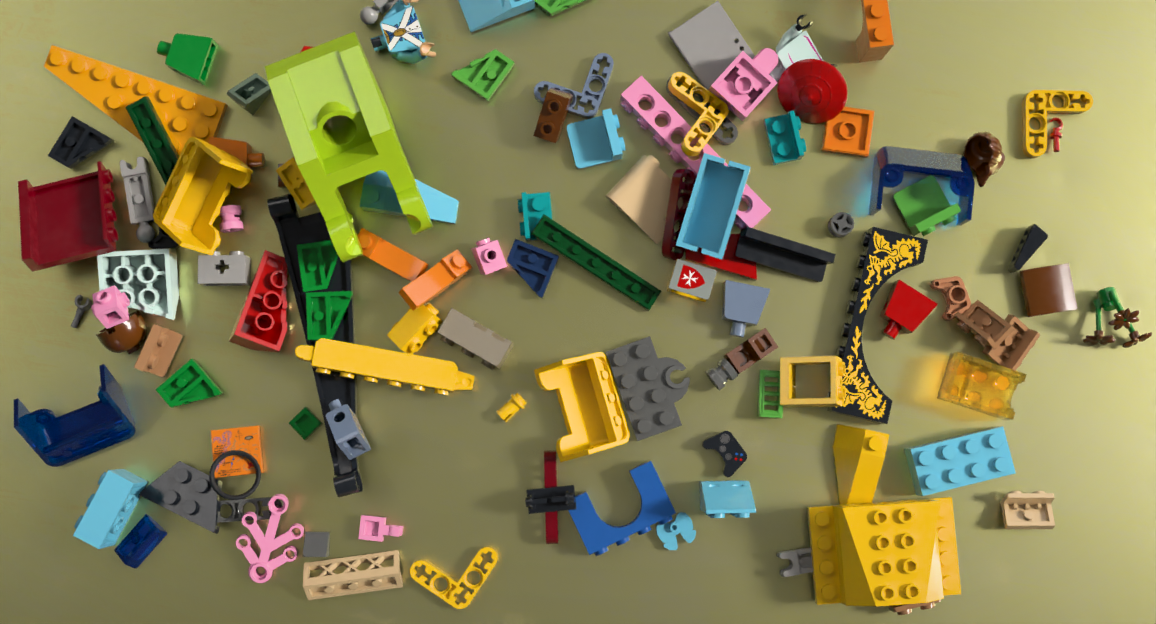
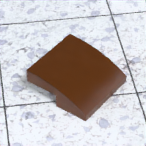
[1019,263,1078,317]

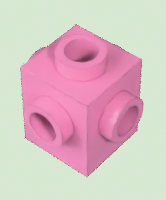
[91,285,130,329]

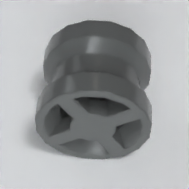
[827,212,854,238]

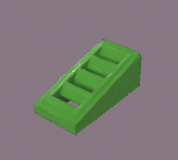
[757,370,783,418]

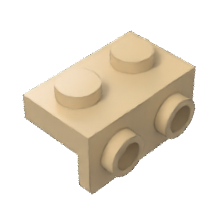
[1000,491,1055,529]

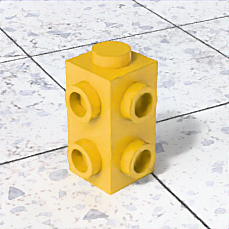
[387,302,443,354]

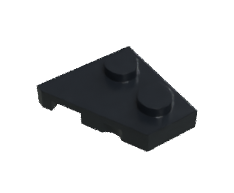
[48,116,113,169]

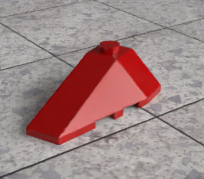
[229,250,287,353]

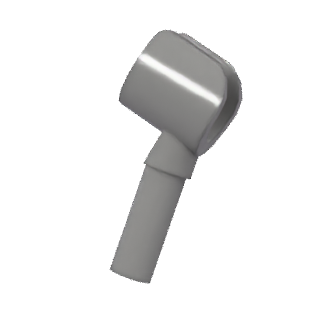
[71,295,92,328]

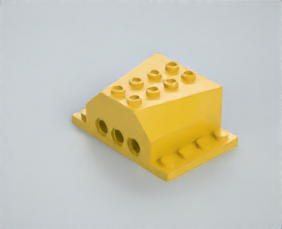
[807,497,961,607]

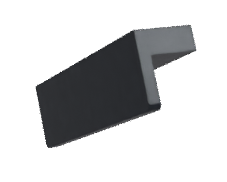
[734,227,836,282]

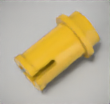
[496,393,527,422]

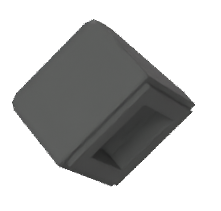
[303,532,330,557]

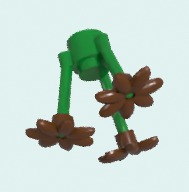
[1083,287,1152,348]

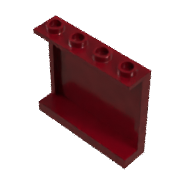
[18,161,118,272]

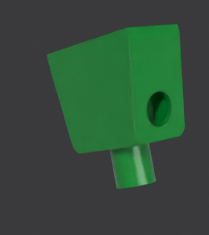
[157,33,218,85]

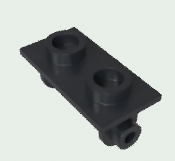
[525,485,577,514]

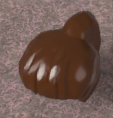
[963,132,1005,187]

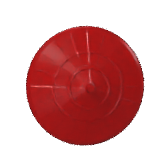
[777,59,848,124]

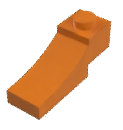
[358,228,429,282]
[398,249,472,311]

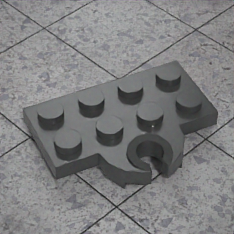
[606,336,690,441]

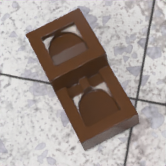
[724,328,778,374]

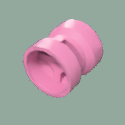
[218,205,244,233]

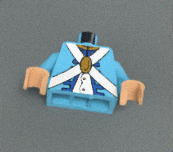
[371,0,436,64]

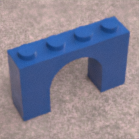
[568,461,676,556]

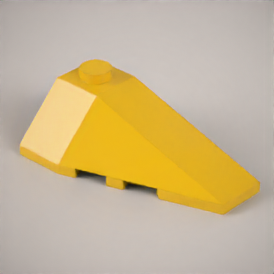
[832,424,889,505]

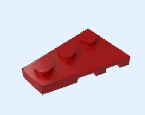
[685,233,757,280]

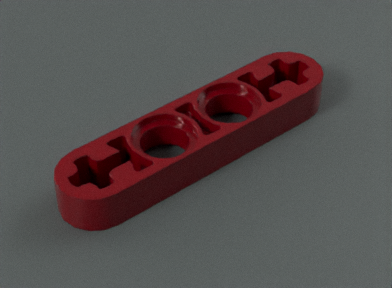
[662,169,695,261]
[544,450,558,544]

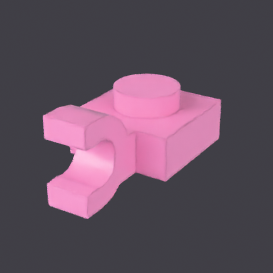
[358,515,403,542]

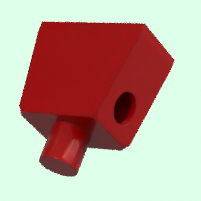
[880,279,937,340]

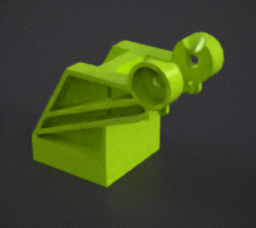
[265,31,433,262]

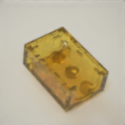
[937,352,1027,420]

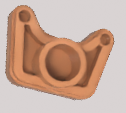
[930,276,971,321]

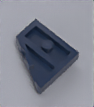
[507,239,559,299]

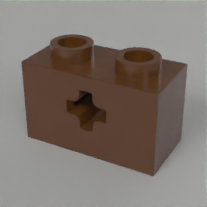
[533,87,573,143]

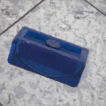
[114,514,167,568]

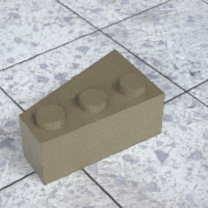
[438,308,514,370]

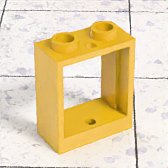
[780,356,846,408]

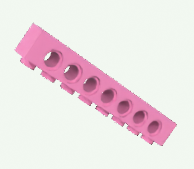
[620,76,771,229]

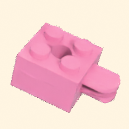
[709,48,779,122]

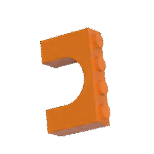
[856,0,894,63]

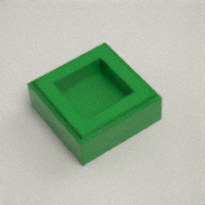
[289,407,323,440]

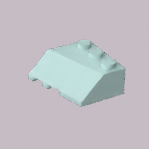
[97,249,179,320]

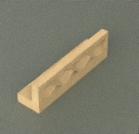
[303,550,403,600]

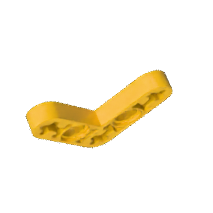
[668,72,729,156]
[1022,90,1093,158]
[410,546,498,609]

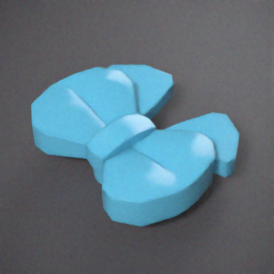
[656,512,696,550]

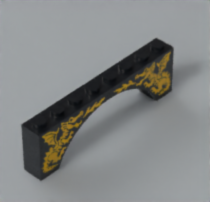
[826,227,928,424]

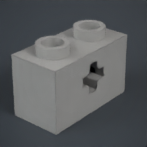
[198,251,251,286]

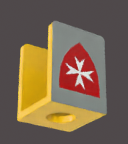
[667,259,717,302]

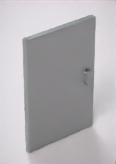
[668,1,755,111]

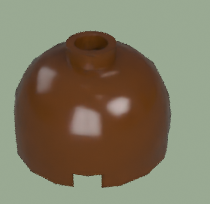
[96,310,147,354]

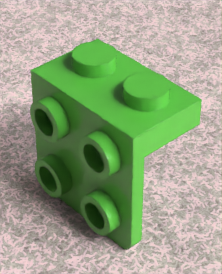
[893,175,961,236]

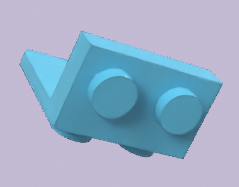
[567,108,626,169]

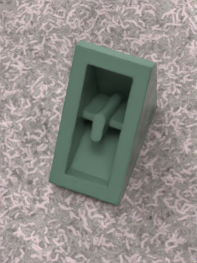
[227,73,271,115]

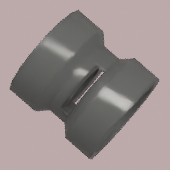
[705,358,738,391]

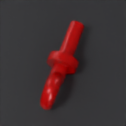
[1050,118,1063,152]

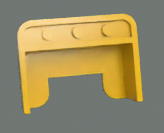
[153,137,253,255]
[534,352,630,463]

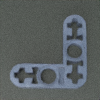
[534,53,614,119]

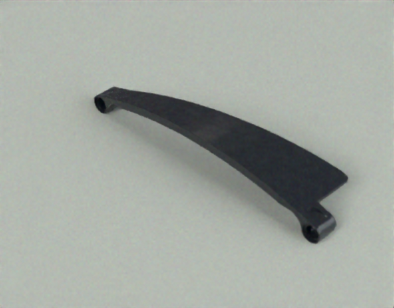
[267,194,363,497]

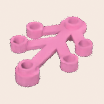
[236,494,304,583]

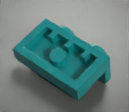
[764,110,806,165]
[518,192,552,242]

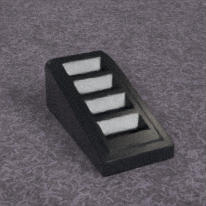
[1008,224,1048,273]

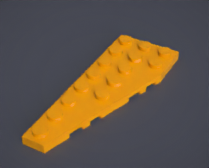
[44,45,228,156]

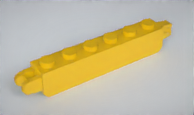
[295,338,474,396]

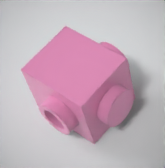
[471,237,507,275]

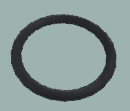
[209,450,261,500]

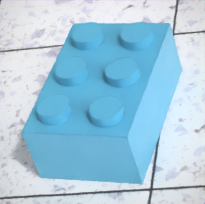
[73,469,148,549]

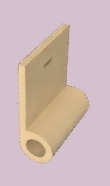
[606,155,683,244]

